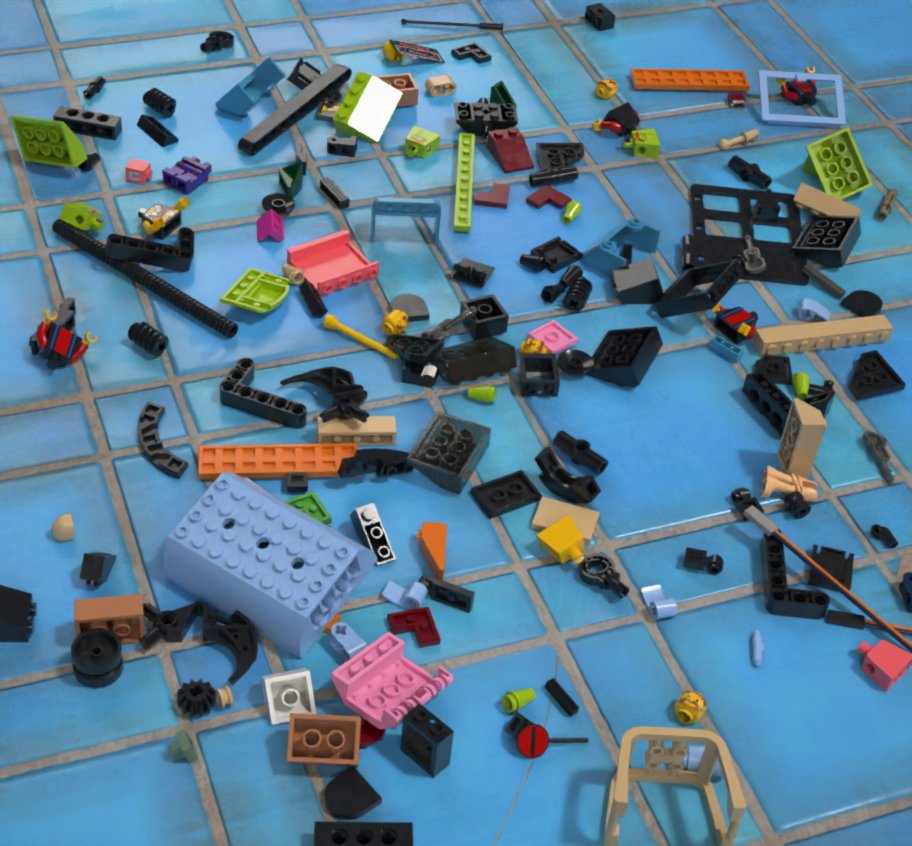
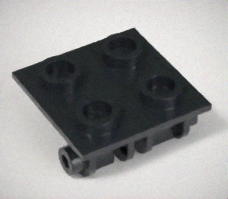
[450,258,495,288]

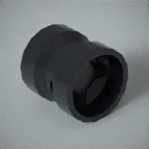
[784,491,811,519]

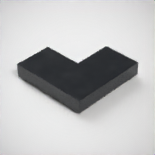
[451,43,492,64]

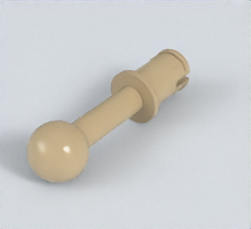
[718,128,759,150]

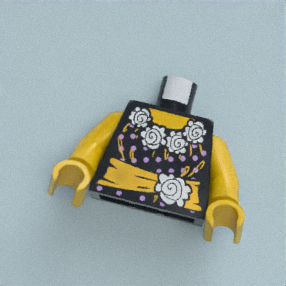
[138,196,190,240]

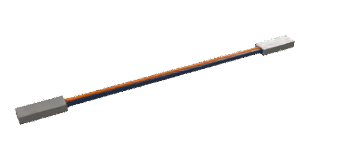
[743,505,912,653]

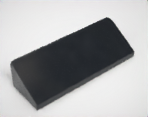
[137,115,179,147]

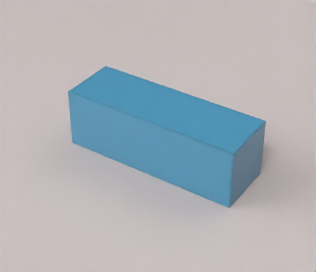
[709,335,744,363]

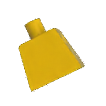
[537,514,585,564]

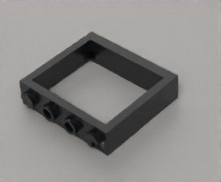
[654,259,743,318]

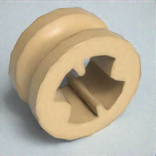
[216,685,233,708]

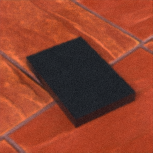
[470,470,542,519]

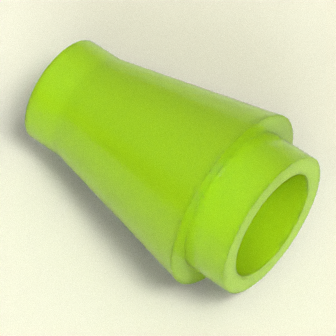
[562,201,582,224]
[792,372,810,400]
[468,385,496,403]
[502,687,536,713]

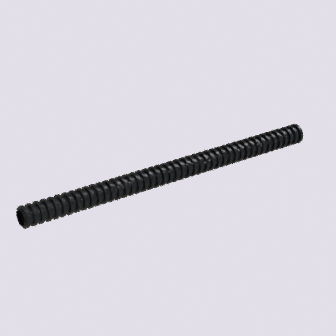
[52,219,238,338]

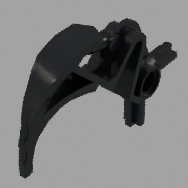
[280,366,369,423]
[139,601,258,685]

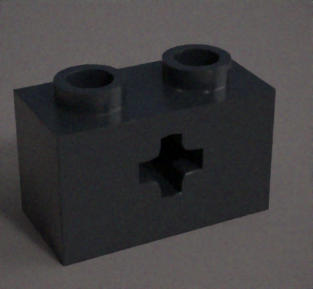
[585,3,616,31]

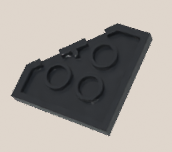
[536,143,585,172]
[386,334,444,365]
[849,350,906,400]

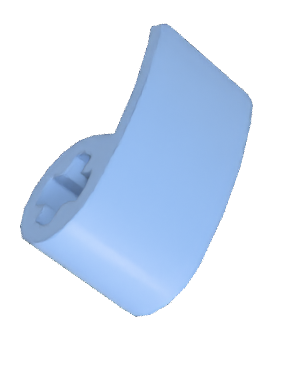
[798,298,831,321]
[382,580,428,610]
[641,584,677,620]

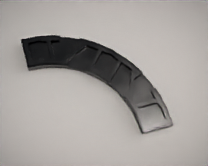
[137,402,188,480]

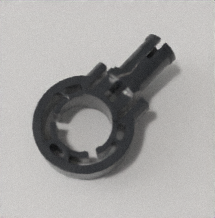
[200,31,234,53]
[580,554,629,598]

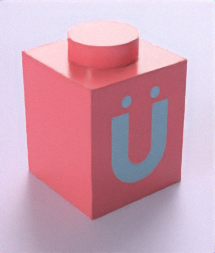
[125,159,153,185]

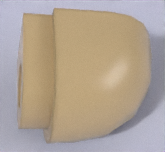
[52,513,75,542]

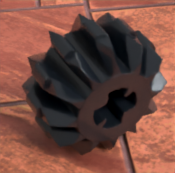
[177,678,216,718]

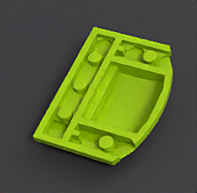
[220,268,290,313]

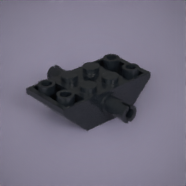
[454,98,518,140]

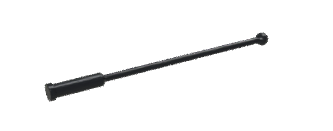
[401,19,503,30]

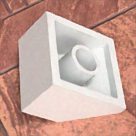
[261,668,317,725]

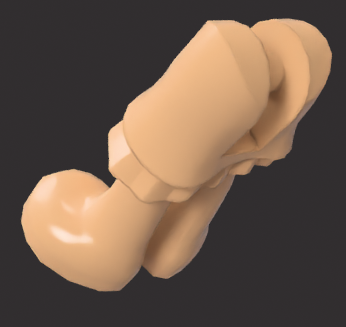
[761,466,818,502]

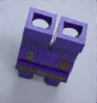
[162,156,212,195]

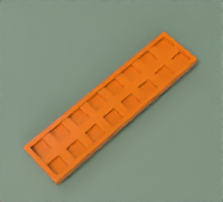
[630,68,750,92]
[198,443,359,479]

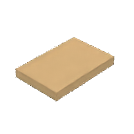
[531,496,600,545]

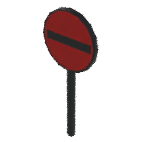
[516,723,589,758]

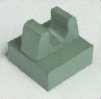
[169,729,199,763]

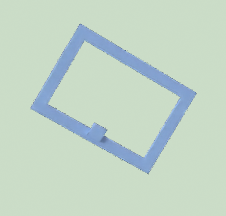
[758,70,846,128]

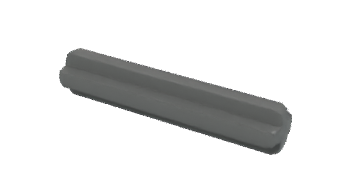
[802,264,846,299]

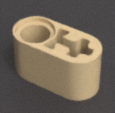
[425,75,457,97]

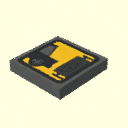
[316,99,342,122]

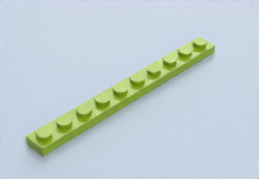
[453,133,475,232]

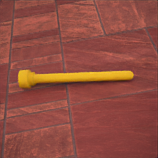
[323,314,399,360]

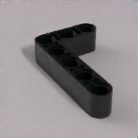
[104,227,194,272]
[220,358,307,429]
[760,529,830,620]

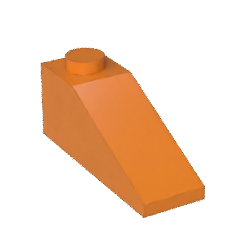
[417,522,447,581]

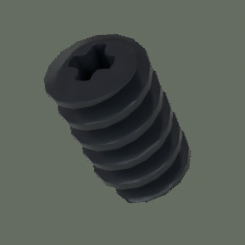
[143,88,176,117]
[563,275,593,311]
[128,322,169,357]

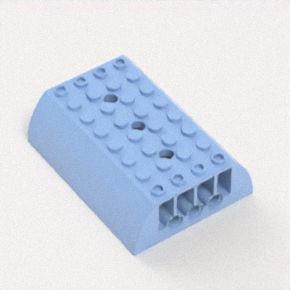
[163,472,378,659]

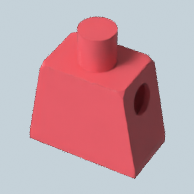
[857,640,912,692]

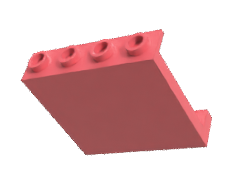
[287,229,379,297]

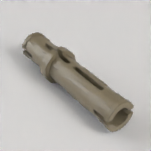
[877,189,898,221]

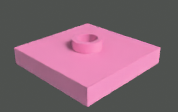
[527,320,578,354]

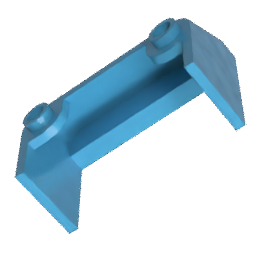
[215,57,286,116]
[371,197,441,245]
[582,218,661,278]

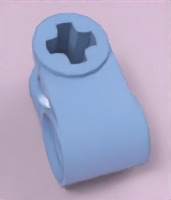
[330,622,368,662]

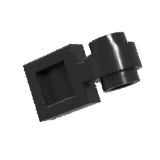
[731,487,764,521]
[683,547,724,575]

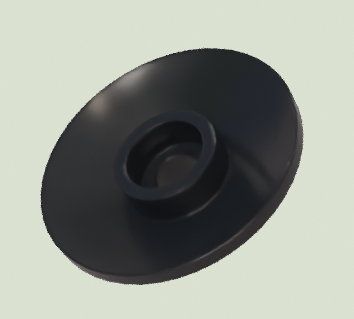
[262,193,295,214]
[557,350,594,375]

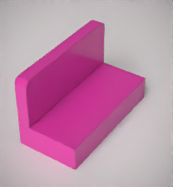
[257,209,284,242]

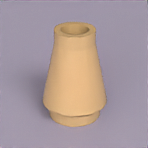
[281,264,305,285]

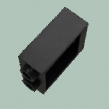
[517,353,560,397]
[400,703,454,778]

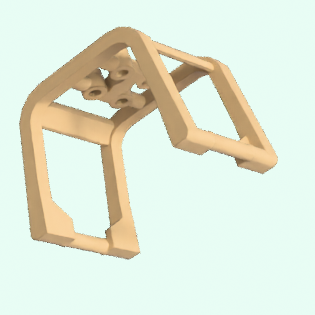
[602,726,747,846]

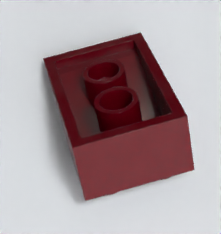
[486,127,534,174]

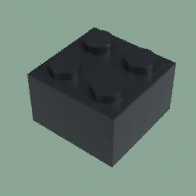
[460,294,509,340]

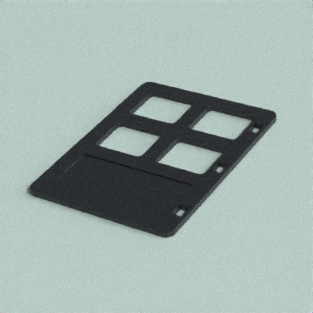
[690,184,809,286]

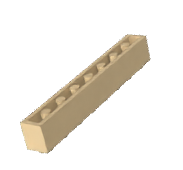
[753,315,893,357]

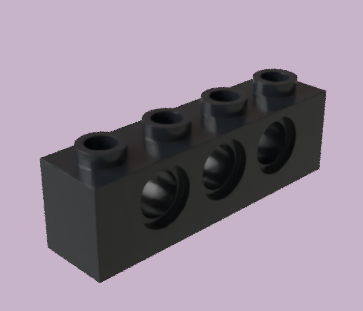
[53,106,122,140]
[742,370,792,433]
[314,822,413,846]

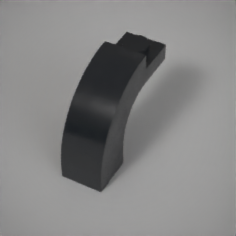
[535,447,601,504]

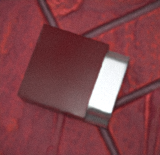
[727,93,746,109]

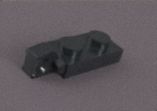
[418,575,475,613]

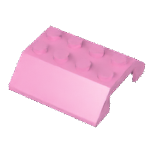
[331,632,453,730]

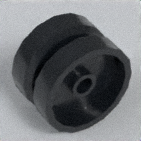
[71,628,124,688]

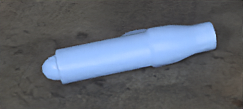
[752,630,764,667]

